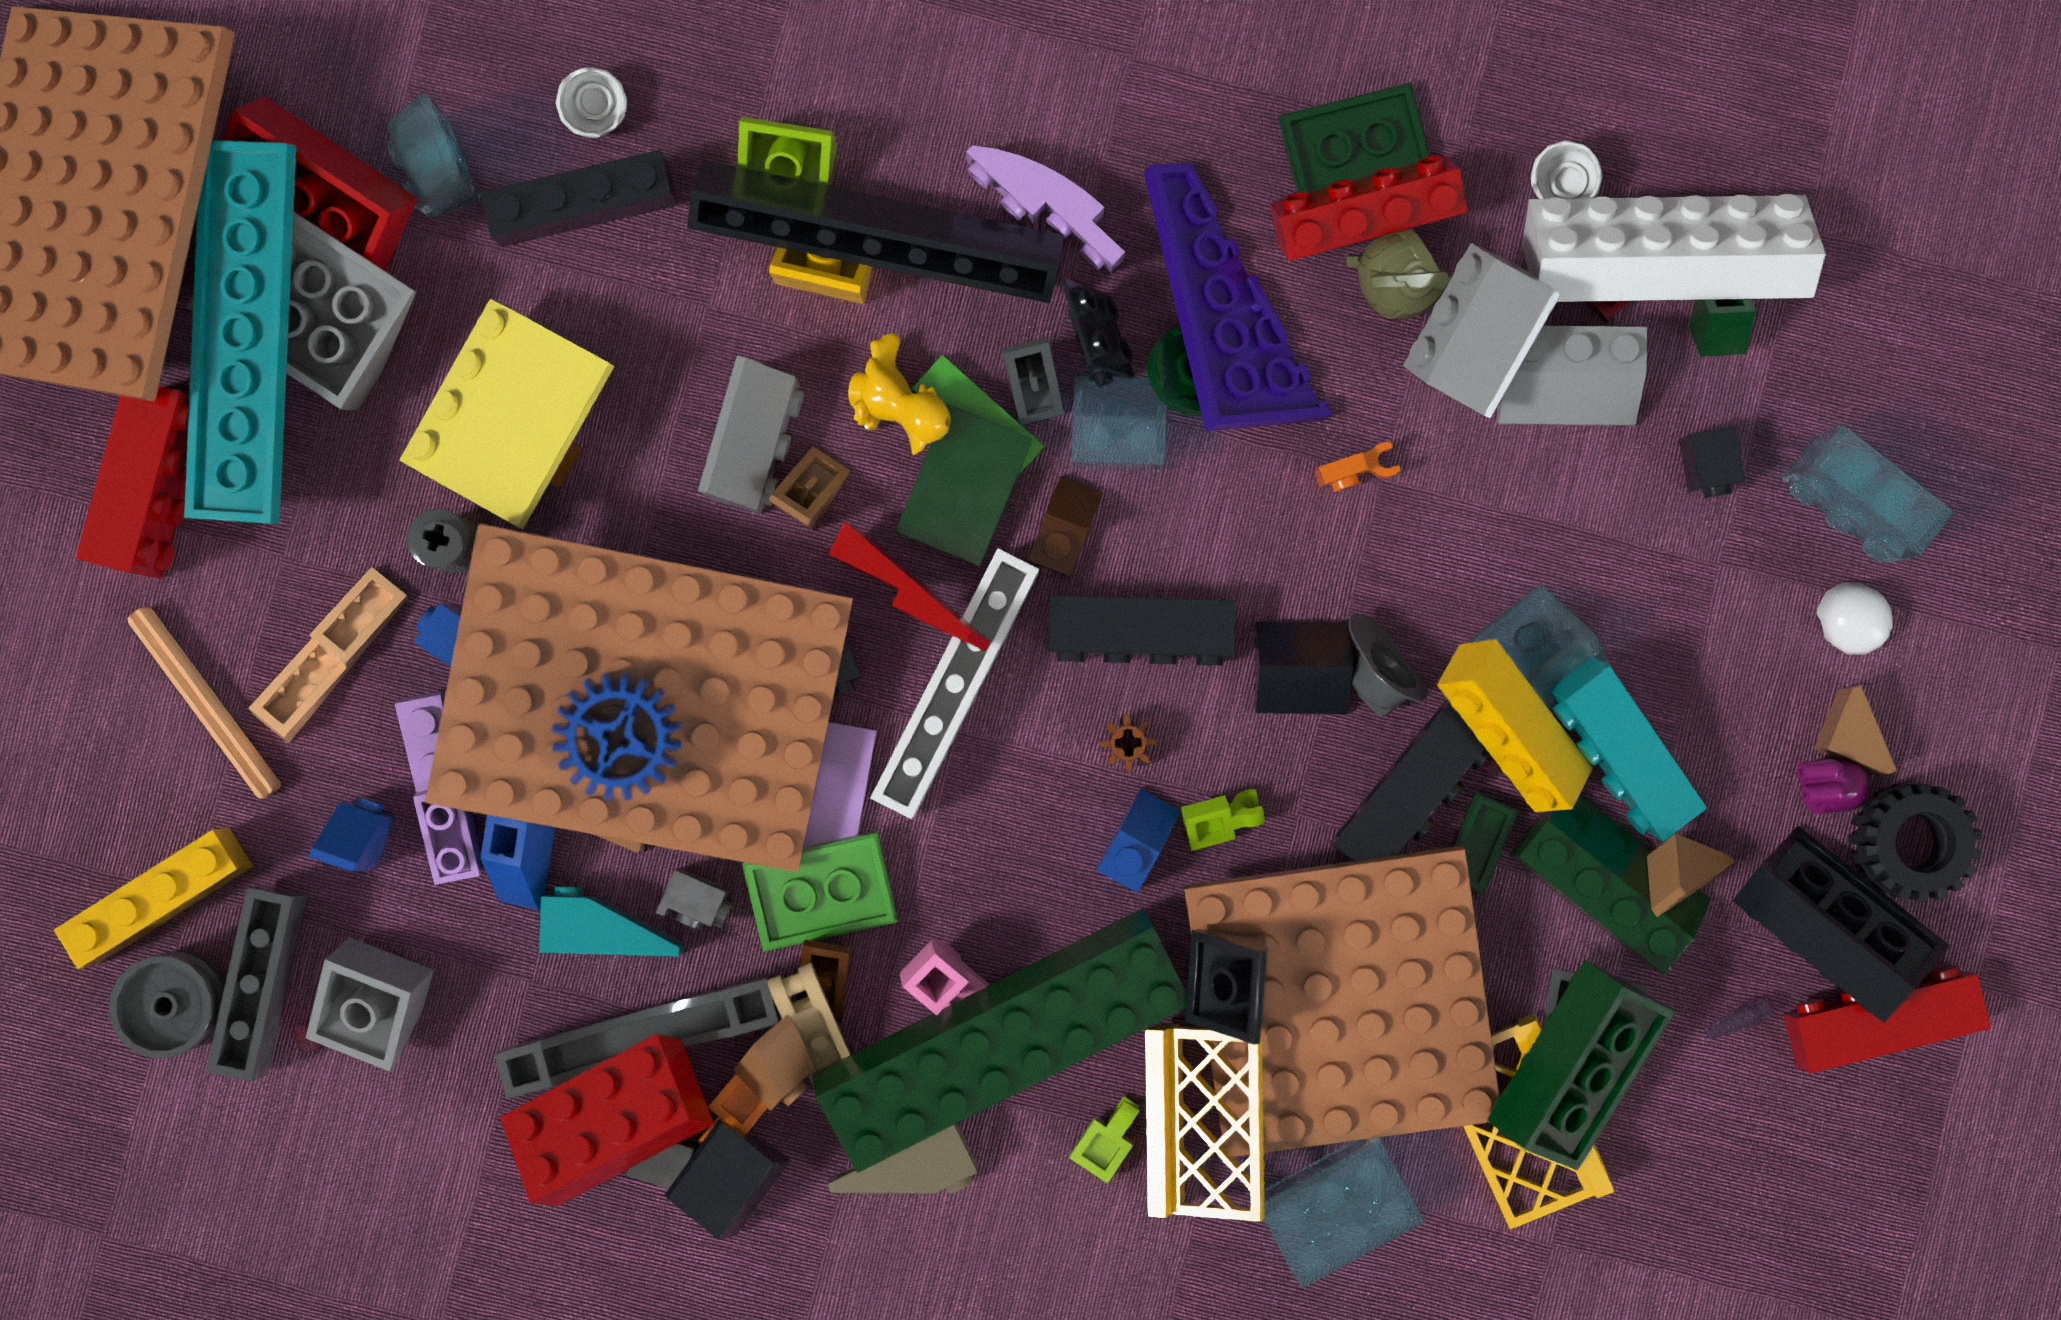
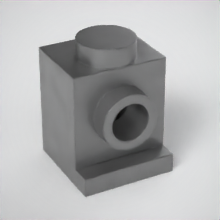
[656,868,733,930]

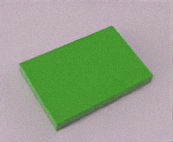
[742,830,899,952]

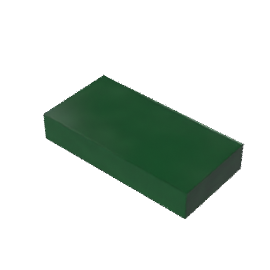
[1452,792,1519,895]

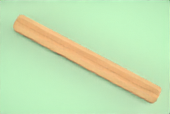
[127,606,281,799]

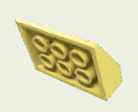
[399,299,615,529]

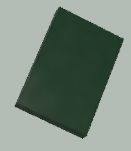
[1277,82,1430,192]
[895,404,1033,567]

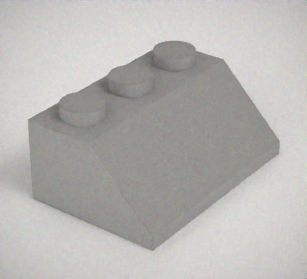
[1403,243,1561,418]
[1497,326,1647,426]
[698,355,804,514]

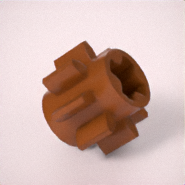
[1099,714,1157,772]

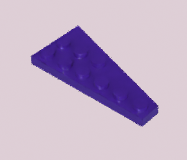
[1144,163,1332,432]

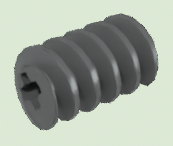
[407,509,478,574]

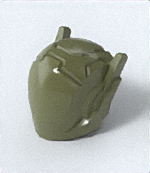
[1346,228,1451,320]

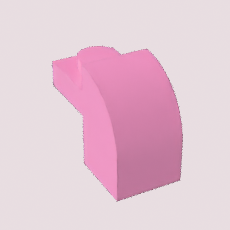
[900,938,990,1015]

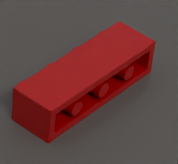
[1783,965,1991,1073]

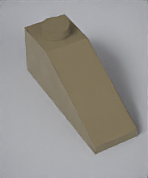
[827,1123,978,1194]

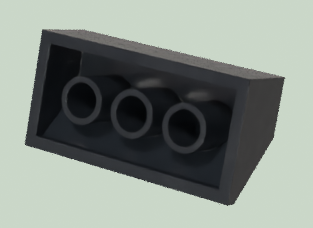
[1732,826,1950,1023]

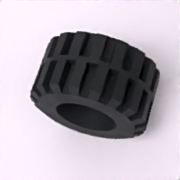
[1848,783,1983,901]

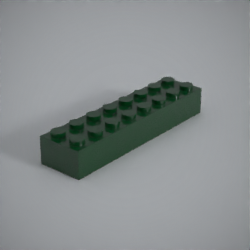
[812,908,1187,1173]

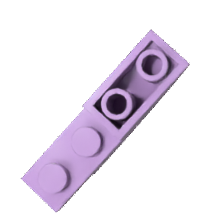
[966,145,1125,273]
[395,691,481,885]

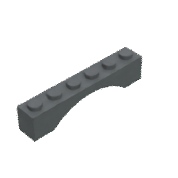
[494,974,782,1099]

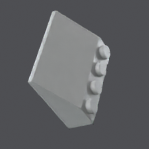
[186,211,417,411]

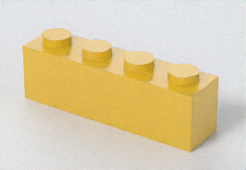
[1437,639,1593,812]
[54,828,254,969]

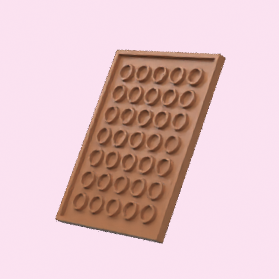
[0,6,235,402]
[425,523,853,872]

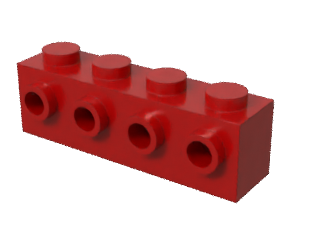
[1269,155,1468,261]

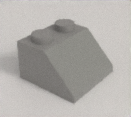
[306,937,434,1072]

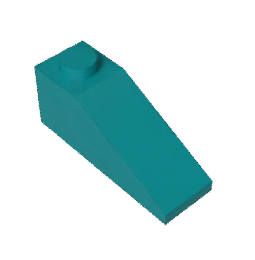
[539,886,685,957]

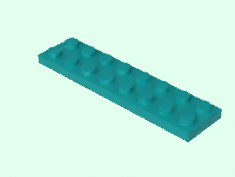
[184,141,296,524]

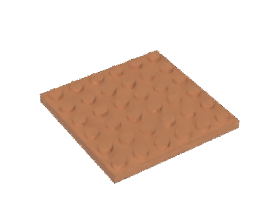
[1184,846,1499,1157]

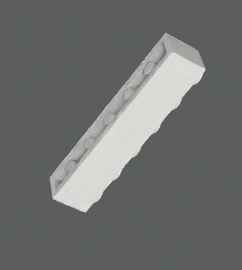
[870,548,1039,819]

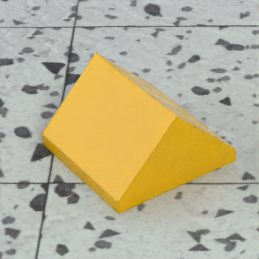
[769,247,873,304]

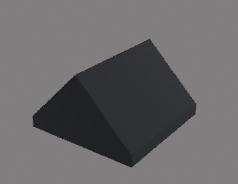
[1255,622,1353,714]
[1185,929,1267,1045]
[665,1119,790,1240]

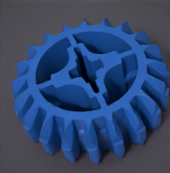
[552,672,682,801]

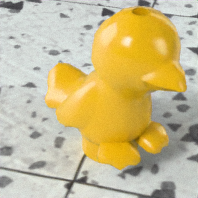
[848,333,951,455]

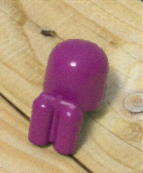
[1797,759,1869,814]

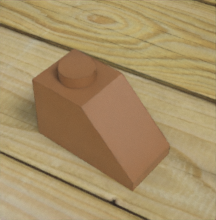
[733,1014,814,1111]

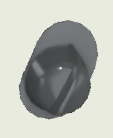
[1349,613,1428,717]

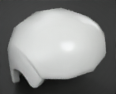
[555,67,627,138]
[1531,140,1603,199]
[1817,582,1893,655]

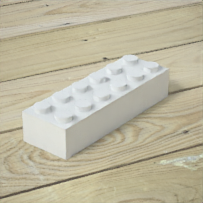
[1522,194,1826,302]

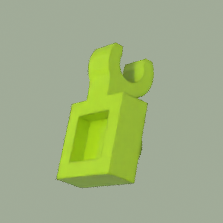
[1181,789,1265,851]
[1069,1095,1140,1184]

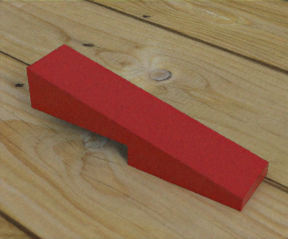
[828,521,991,652]

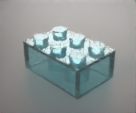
[1781,425,1954,563]
[1263,1135,1425,1289]

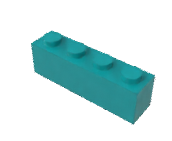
[1548,656,1707,842]

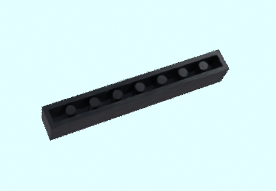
[687,160,1064,303]

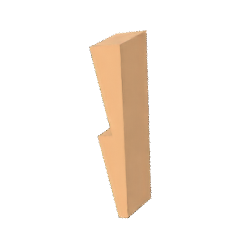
[249,567,408,744]

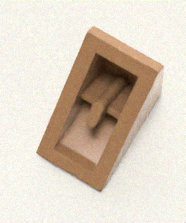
[769,447,851,531]
[1814,685,1897,774]
[1647,833,1735,917]

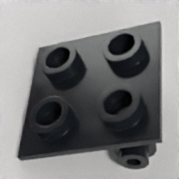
[1061,278,1134,387]

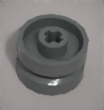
[109,951,226,1058]

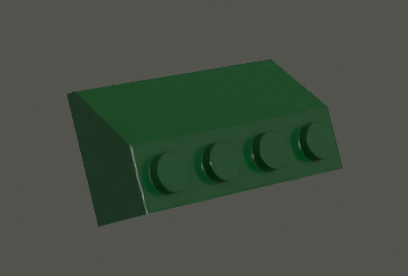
[1509,794,1711,975]
[1487,960,1676,1171]

